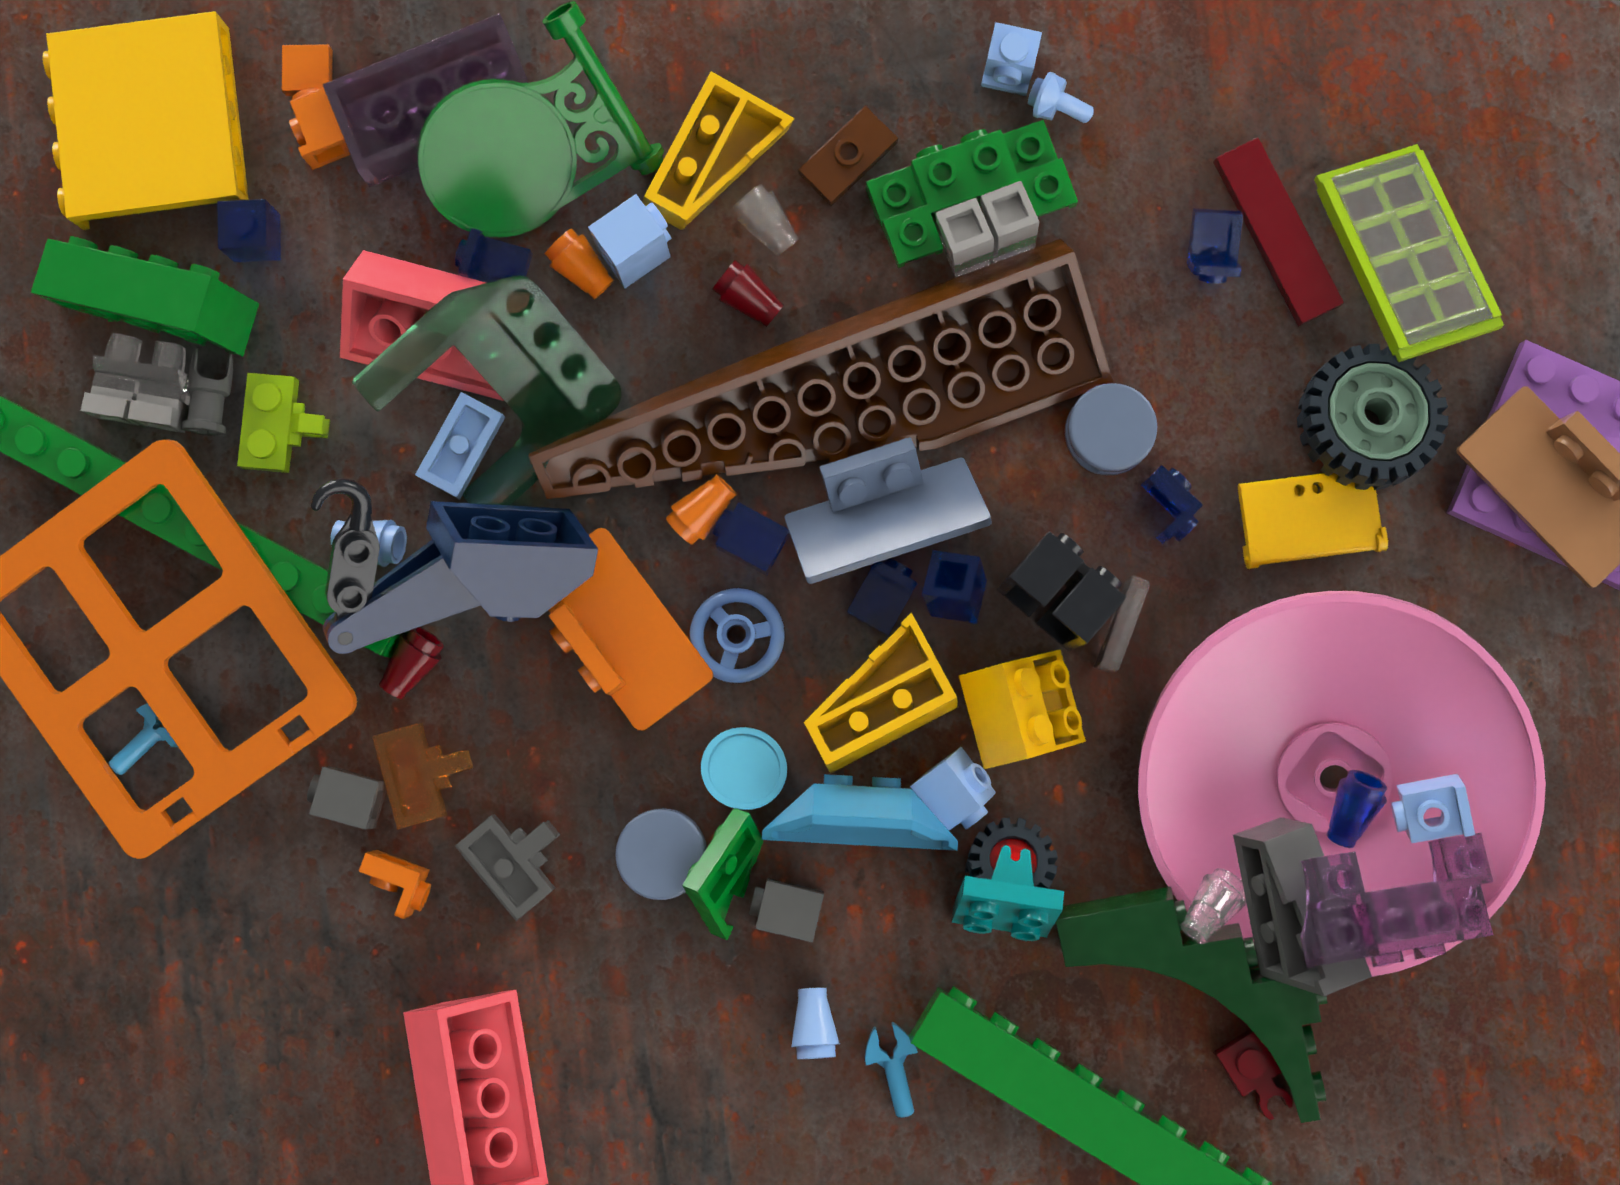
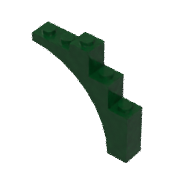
[1056,887,1328,1123]

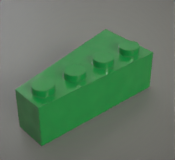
[31,236,259,357]

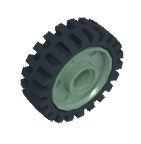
[1297,344,1449,490]

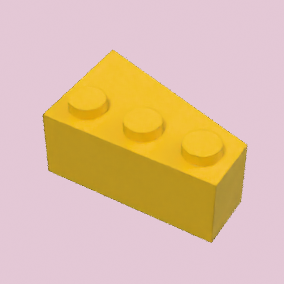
[804,612,958,774]

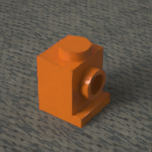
[289,87,356,170]

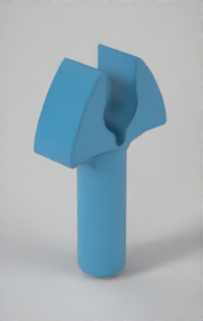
[109,703,178,775]
[865,1022,918,1118]

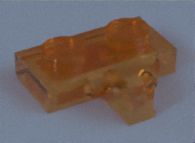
[372,723,473,830]

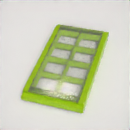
[1314,144,1504,363]

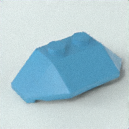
[762,774,958,851]

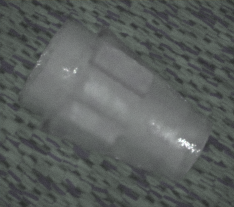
[732,184,799,257]
[1180,868,1246,944]

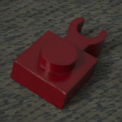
[1213,1029,1293,1120]

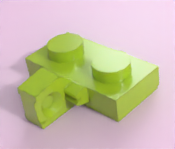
[237,373,330,473]

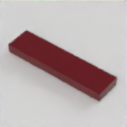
[1213,137,1344,327]

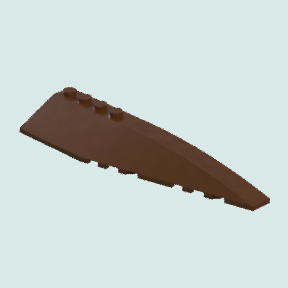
[529,239,1113,499]

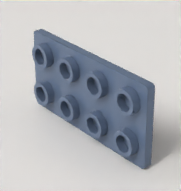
[784,437,992,584]

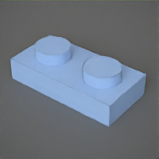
[415,392,505,500]

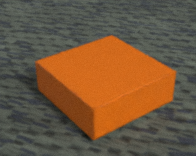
[282,44,333,96]

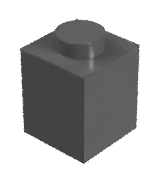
[307,767,389,830]
[749,878,824,943]

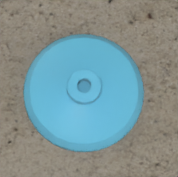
[701,727,787,810]

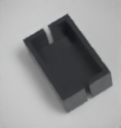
[996,531,1127,652]

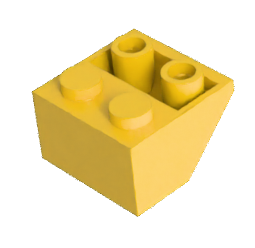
[959,649,1086,769]

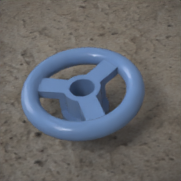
[690,588,785,683]

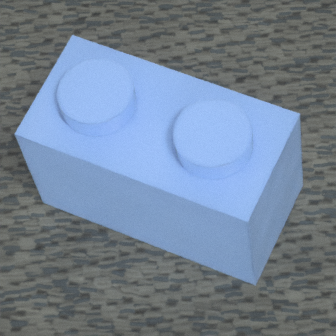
[588,194,672,289]

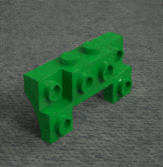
[865,120,1078,268]

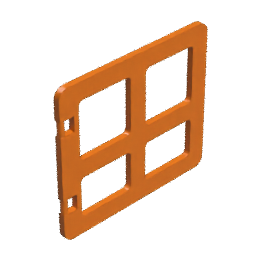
[0,439,357,859]

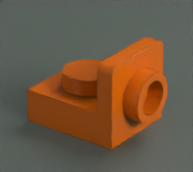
[359,850,431,919]

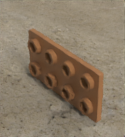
[1456,386,1620,588]

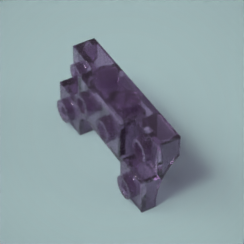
[1300,833,1493,968]

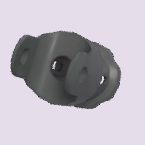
[181,348,233,436]

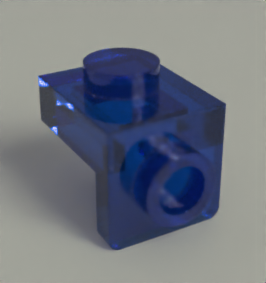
[1187,209,1243,283]
[1141,465,1203,544]

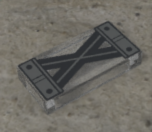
[1093,575,1150,674]

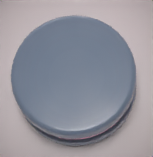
[1065,383,1157,475]
[615,808,707,900]

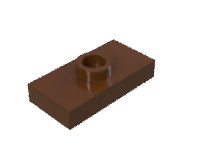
[798,105,898,206]

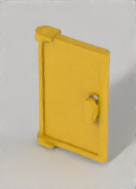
[1237,473,1388,569]

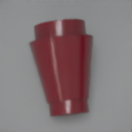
[712,259,784,327]
[379,627,444,699]

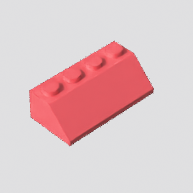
[340,250,546,406]
[403,990,549,1185]

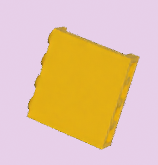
[43,11,250,230]

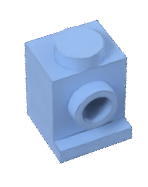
[981,22,1042,96]
[1391,774,1475,843]

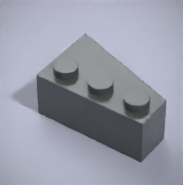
[1233,817,1372,996]

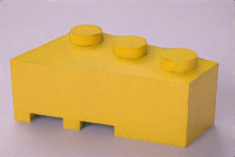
[642,71,795,230]

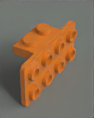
[548,528,713,730]

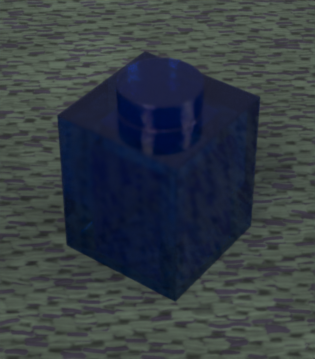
[217,199,281,262]
[713,502,790,576]
[922,550,987,624]

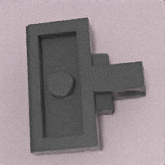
[455,814,561,921]

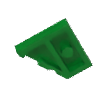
[682,808,764,940]

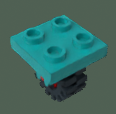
[951,817,1064,941]

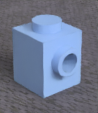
[910,747,996,830]

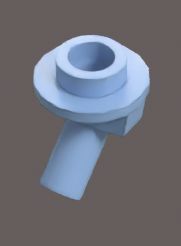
[1028,72,1093,123]

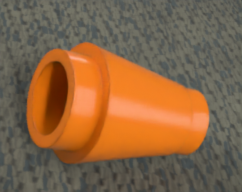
[545,228,615,300]
[666,474,737,545]

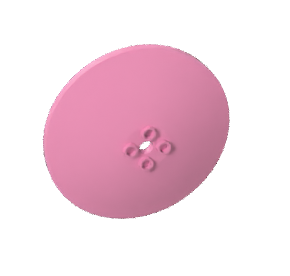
[1138,591,1546,977]

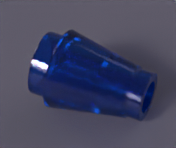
[1326,770,1387,848]

